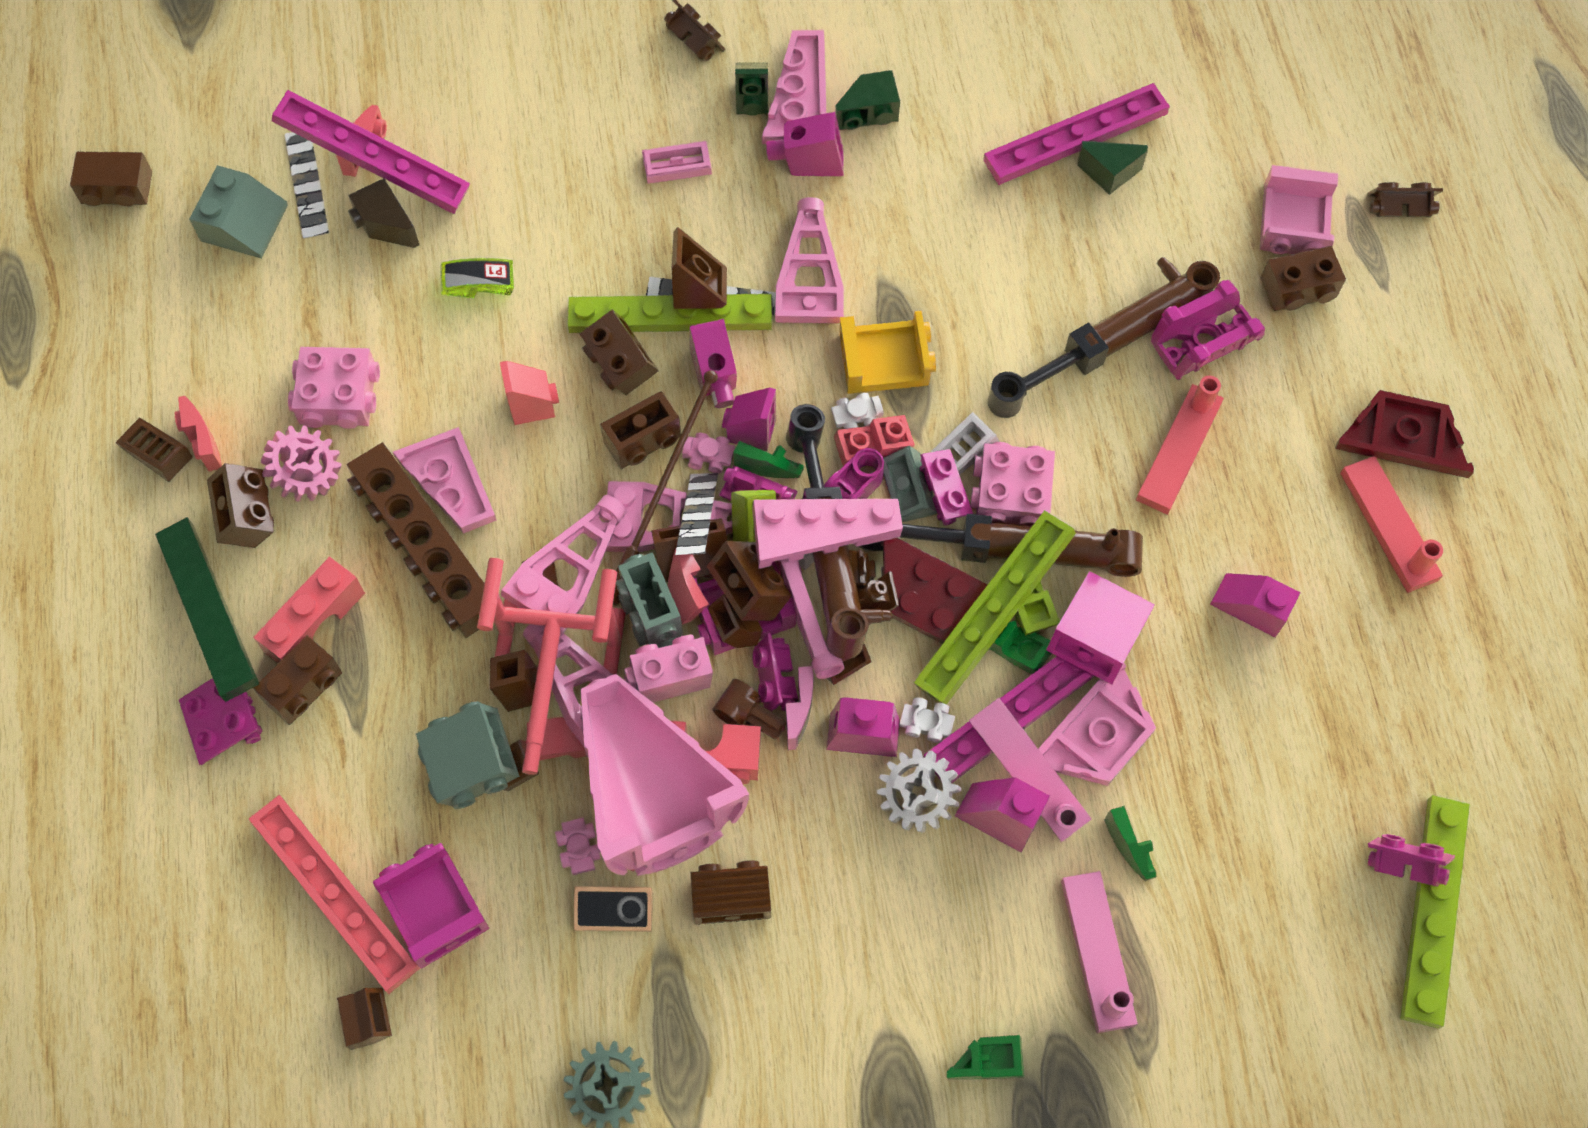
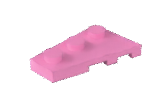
[392,427,497,533]

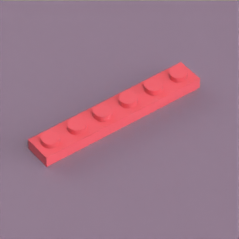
[249,794,420,994]

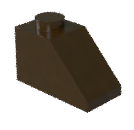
[348,178,420,248]

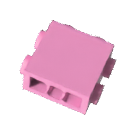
[288,347,380,429]
[970,442,1055,526]
[624,635,713,702]

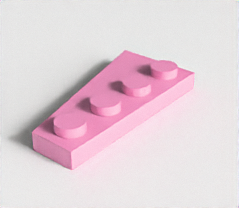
[762,30,826,144]
[752,499,903,569]

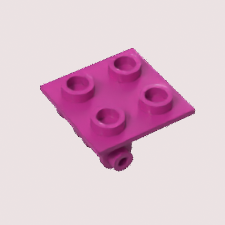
[179,678,263,765]

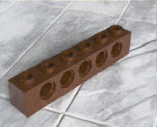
[346,442,485,638]

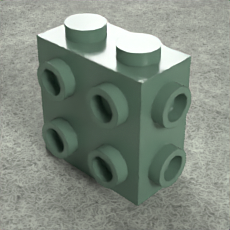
[616,552,683,648]
[416,701,519,809]

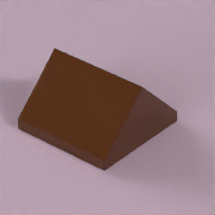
[671,227,727,309]

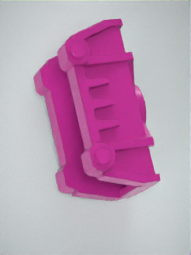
[1151,280,1265,380]

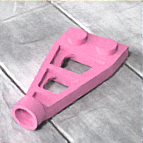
[775,197,844,323]
[605,481,733,552]
[501,495,626,636]
[775,558,844,679]
[523,624,613,746]

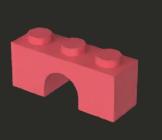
[253,556,365,663]
[671,721,761,784]

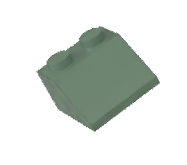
[189,165,288,259]

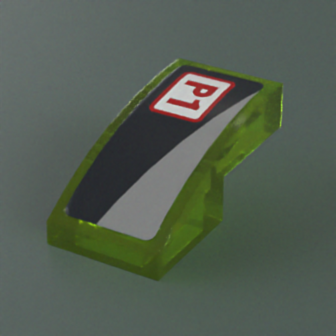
[440,258,514,298]

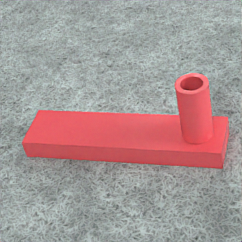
[1136,375,1224,515]
[1340,456,1443,593]

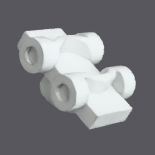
[831,393,884,429]
[899,698,955,743]

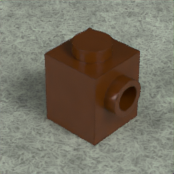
[490,649,538,712]

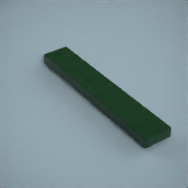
[155,517,259,702]

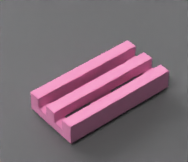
[642,141,712,184]

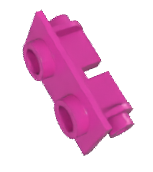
[919,449,973,526]
[719,466,798,500]
[752,633,799,712]
[1368,834,1455,887]

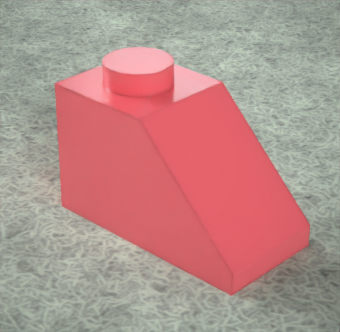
[500,361,559,425]

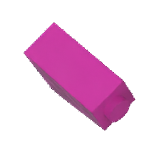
[955,777,1050,853]

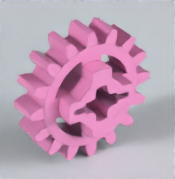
[261,425,341,502]

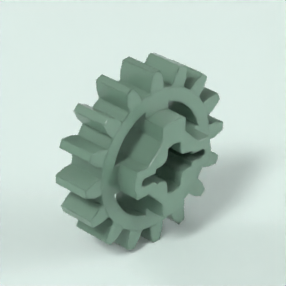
[564,1041,651,1128]

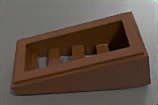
[115,417,193,482]

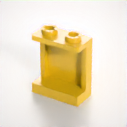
[839,310,936,394]

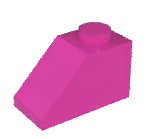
[722,387,776,451]
[1210,573,1301,638]

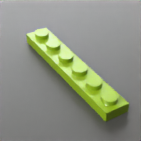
[568,294,772,333]
[913,510,1076,705]
[1400,795,1470,1029]

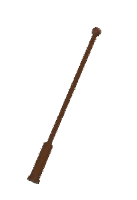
[613,370,718,606]

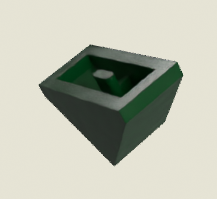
[1077,141,1148,195]

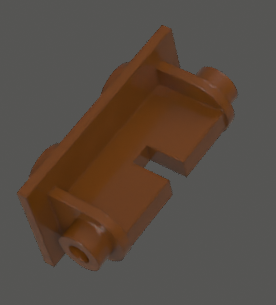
[664,0,726,61]
[1367,182,1443,218]
[858,572,899,626]

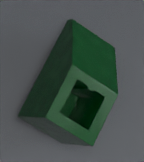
[735,62,768,116]
[835,70,900,130]

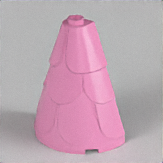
[581,674,749,876]

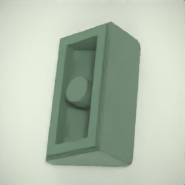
[883,446,937,522]

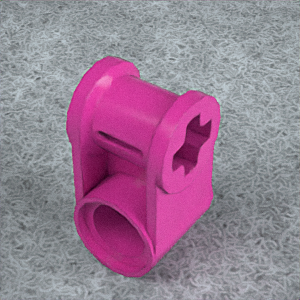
[824,448,884,499]

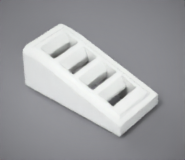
[931,412,999,475]

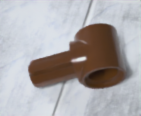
[712,679,787,739]

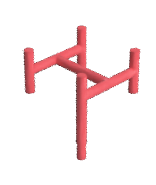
[477,558,626,775]

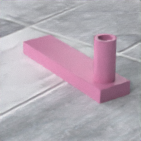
[969,698,1092,842]
[1061,871,1138,1033]

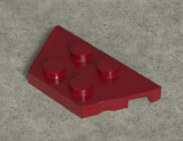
[1335,390,1474,479]
[881,538,988,644]

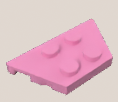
[1038,663,1156,786]

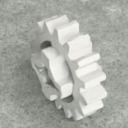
[877,749,961,833]

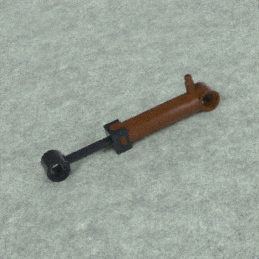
[988,257,1220,418]
[786,404,892,659]
[858,514,1143,577]

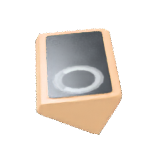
[574,886,653,932]

